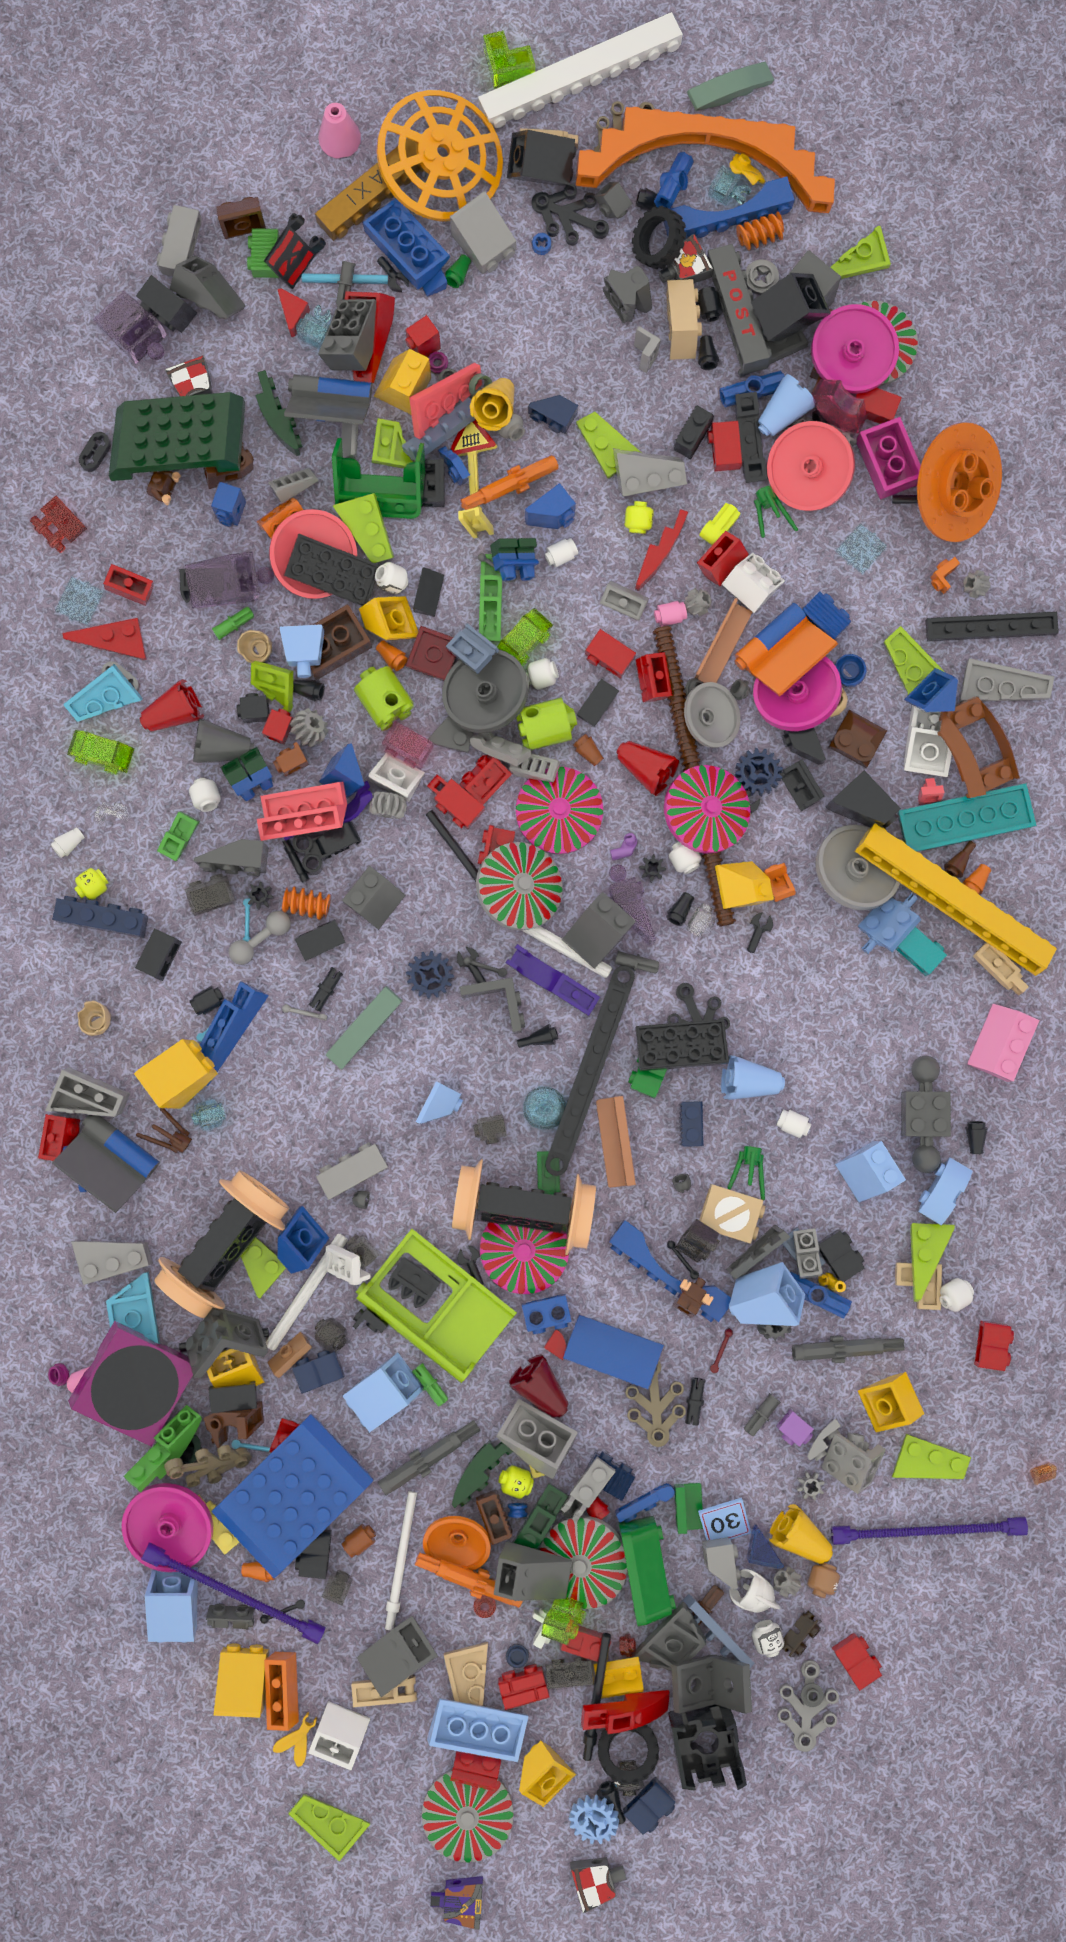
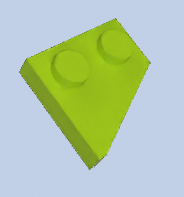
[251,661,294,712]

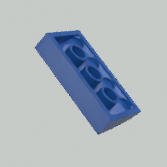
[363,198,450,290]
[563,1315,664,1389]

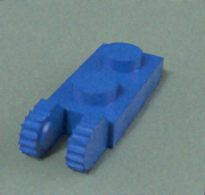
[615,1483,675,1523]

